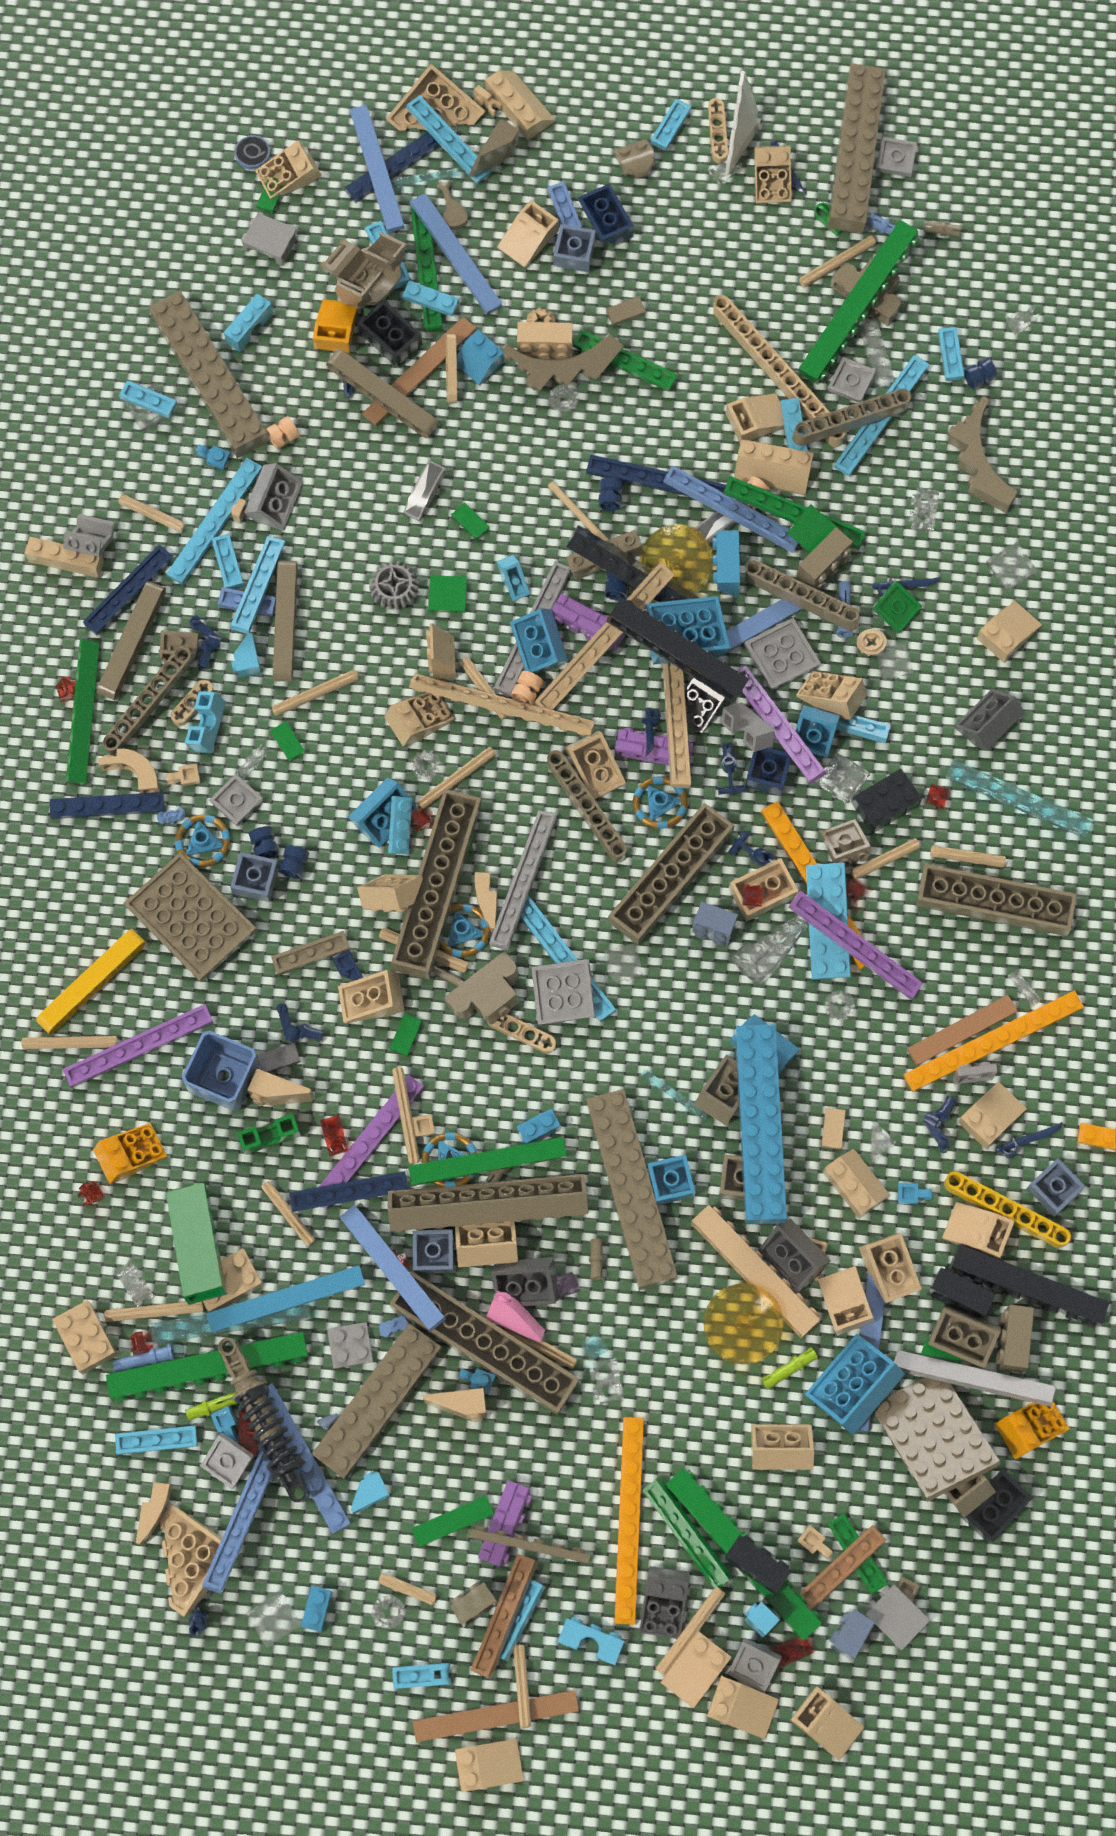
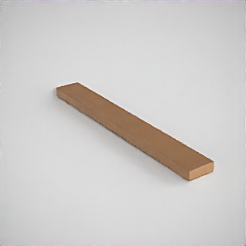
[363,317,476,426]
[412,1690,579,1742]

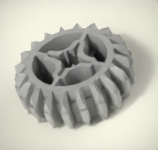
[369,561,419,610]

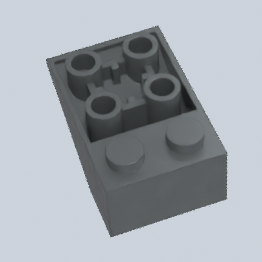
[685,678,728,734]
[639,1566,689,1639]

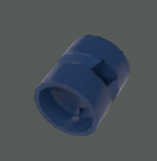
[963,357,997,390]
[598,477,623,511]
[604,572,629,601]
[248,826,279,858]
[278,845,310,879]

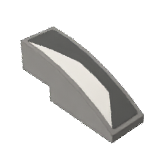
[403,460,446,521]
[690,512,737,550]

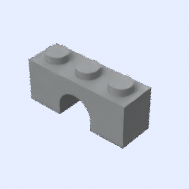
[721,702,775,752]

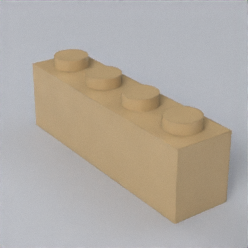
[25,537,104,578]

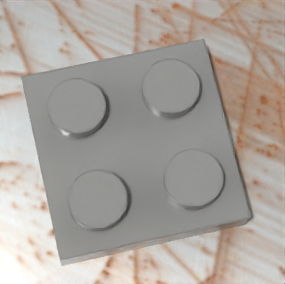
[876,137,917,177]
[828,357,876,403]
[209,774,263,826]
[952,1062,997,1085]
[327,1322,373,1369]
[200,1432,254,1489]
[728,1638,782,1693]

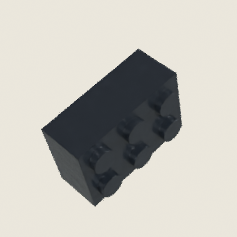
[358,300,423,368]
[852,768,922,834]
[926,1267,996,1319]
[959,1469,1033,1544]
[725,1535,791,1596]

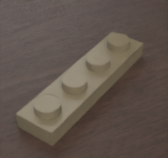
[271,931,350,976]

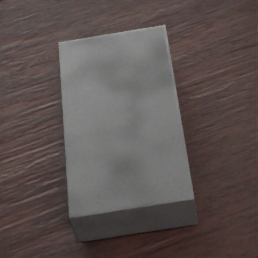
[258,1043,300,1073]

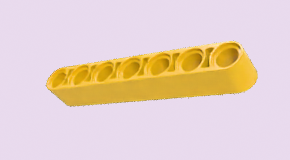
[36,929,146,1034]
[944,1171,1071,1248]

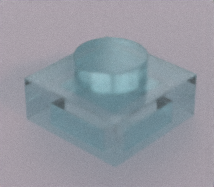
[580,1333,608,1361]

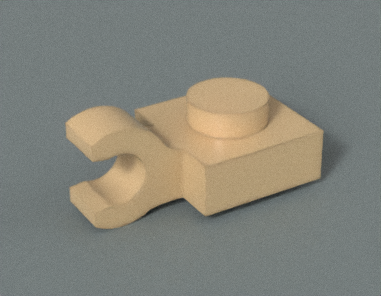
[474,85,501,116]
[166,763,200,787]
[797,1525,833,1560]

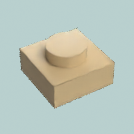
[231,499,247,524]
[412,1114,435,1138]

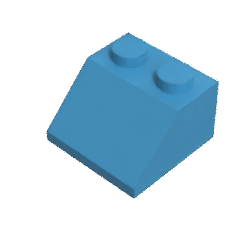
[456,330,505,386]

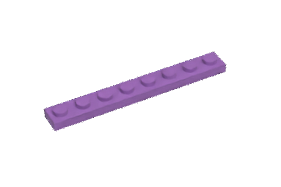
[738,666,827,784]
[788,891,923,999]
[63,1004,214,1088]
[319,1074,424,1209]

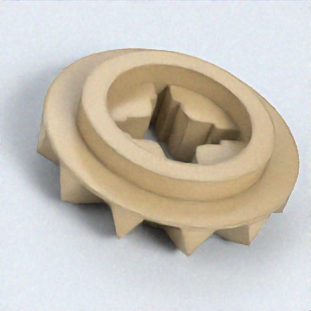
[526,307,555,323]
[857,629,887,657]

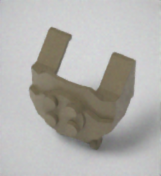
[319,232,407,309]

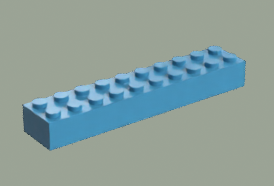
[735,1024,787,1225]

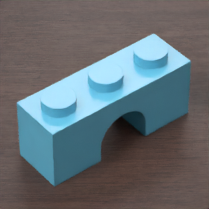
[224,294,273,352]
[185,691,226,753]
[744,1602,780,1638]
[558,1616,624,1665]

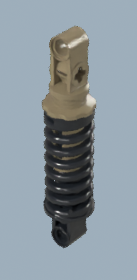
[218,1338,310,1503]

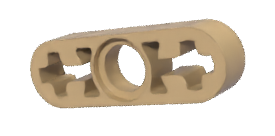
[171,680,213,726]

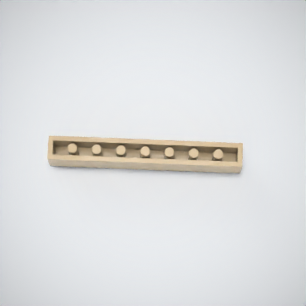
[691,1205,820,1339]

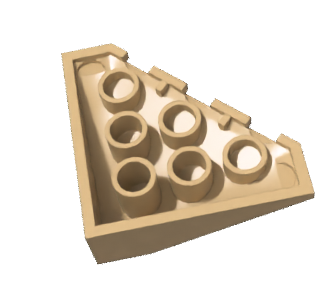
[386,64,485,131]
[160,1504,223,1618]

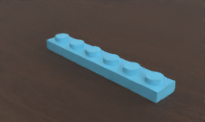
[406,95,491,184]
[231,536,285,634]

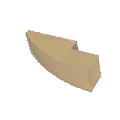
[475,872,497,934]
[136,1482,172,1545]

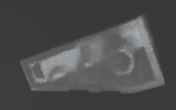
[729,917,809,983]

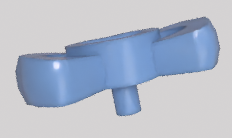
[157,808,186,824]
[379,1315,408,1338]

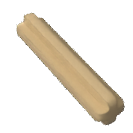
[378,1573,437,1605]

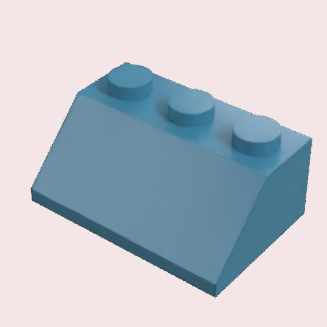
[713,530,740,597]
[510,609,568,673]
[348,777,419,848]
[730,1014,800,1076]

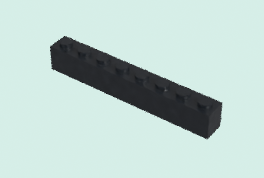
[566,525,700,602]
[606,597,749,703]
[949,1244,1110,1328]

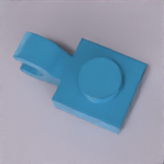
[196,444,231,470]
[898,1183,932,1204]
[459,1368,495,1395]
[211,1406,240,1442]

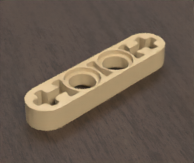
[708,98,728,164]
[445,334,457,403]
[488,1014,556,1054]

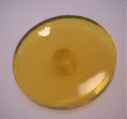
[639,524,713,594]
[704,1283,784,1364]

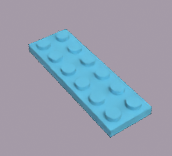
[806,863,851,980]

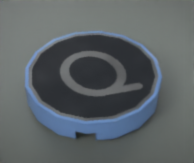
[235,136,270,170]

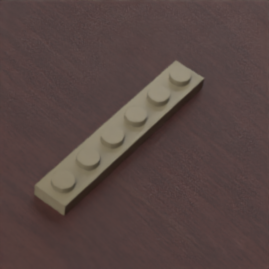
[467,1526,590,1563]

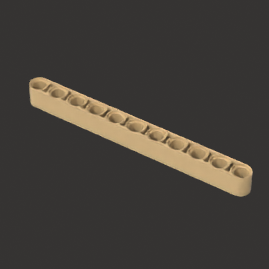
[713,295,845,447]

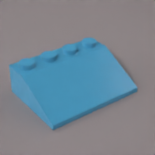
[646,596,730,665]
[805,1333,905,1435]

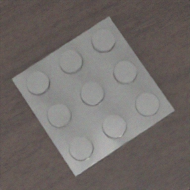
[744,618,821,691]
[531,959,596,1025]

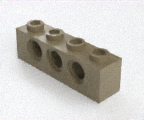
[566,530,645,580]

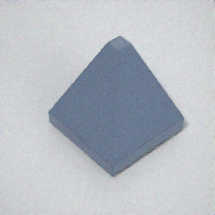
[317,1413,339,1431]

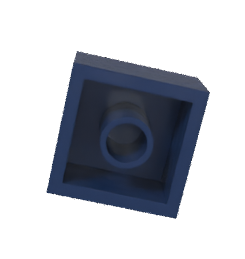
[745,748,791,796]

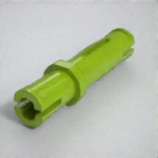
[761,1347,818,1390]
[185,1392,237,1421]

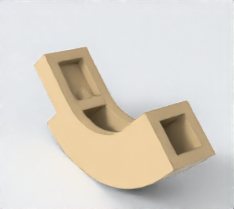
[98,749,160,793]

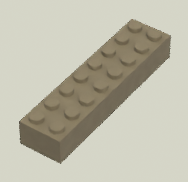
[608,802,734,945]
[916,864,1077,936]
[312,1323,442,1481]

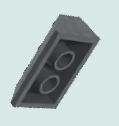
[954,689,1025,751]
[758,1218,831,1293]
[491,1257,557,1306]

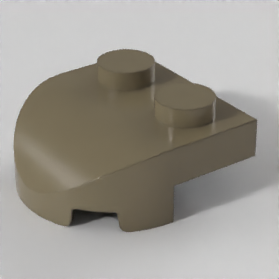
[614,139,656,178]
[159,630,199,670]

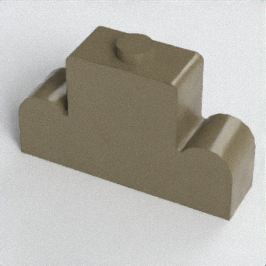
[830,258,900,327]
[444,951,519,1024]

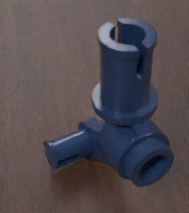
[189,615,221,669]
[718,742,745,796]
[728,830,773,867]
[276,1003,324,1043]
[923,1096,957,1153]
[189,1591,209,1636]

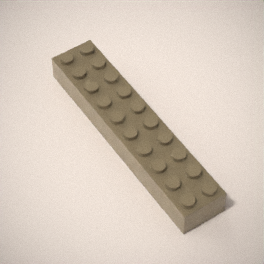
[827,63,885,234]
[149,290,269,458]
[391,789,482,980]
[586,1089,677,1291]
[388,1174,588,1232]
[389,1271,579,1416]

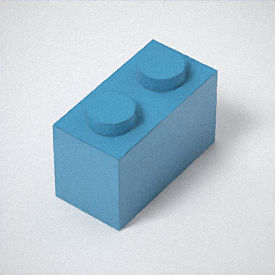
[517,1109,561,1144]
[301,1586,333,1633]

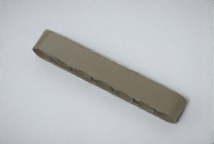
[326,349,439,439]
[792,389,911,446]
[745,560,859,631]
[273,561,298,682]
[97,581,166,700]
[103,647,193,754]
[547,750,627,862]

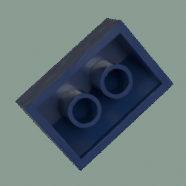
[578,183,634,244]

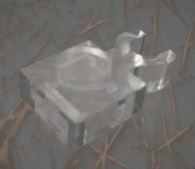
[709,161,742,186]
[1005,306,1040,335]

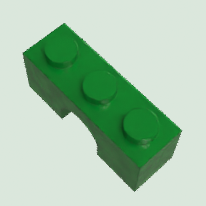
[237,1113,301,1155]

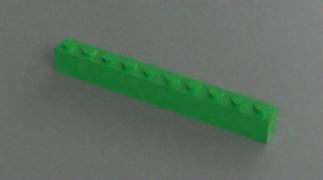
[799,220,919,385]
[106,1332,309,1403]
[665,1468,822,1642]

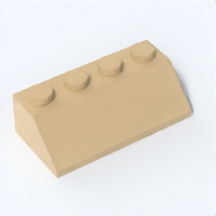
[485,70,556,141]
[734,439,813,495]

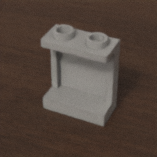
[241,213,298,266]
[63,514,115,557]
[864,1585,930,1651]

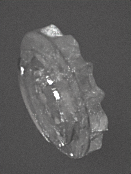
[549,385,578,413]
[410,750,441,779]
[824,990,855,1021]
[372,1595,404,1629]

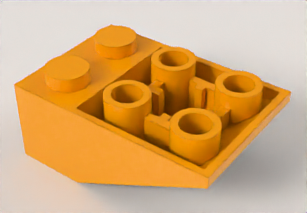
[312,299,358,353]
[93,1123,167,1184]
[995,1402,1069,1460]

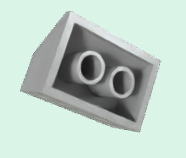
[244,463,303,530]

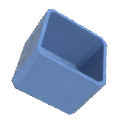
[182,1031,260,1111]

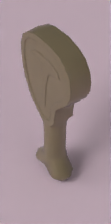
[437,181,468,230]

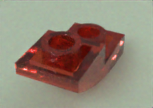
[320,1115,348,1157]
[238,1411,259,1455]
[769,1637,814,1669]

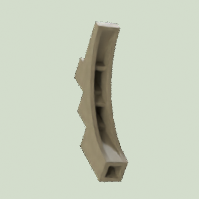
[502,333,623,391]
[947,396,1018,513]

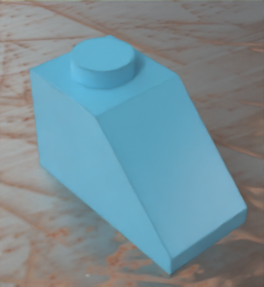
[496,555,530,601]
[231,632,261,678]
[351,1471,390,1514]

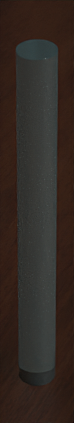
[390,168,459,187]
[641,1069,709,1120]

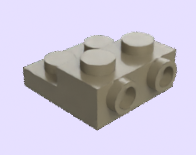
[820,819,871,868]

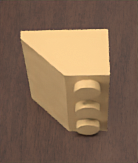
[357,874,423,912]
[823,1149,890,1219]
[751,1425,814,1470]

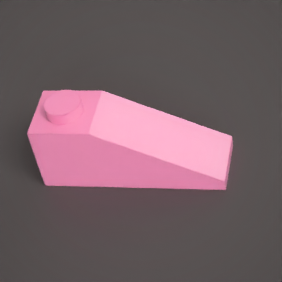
[485,1291,545,1342]

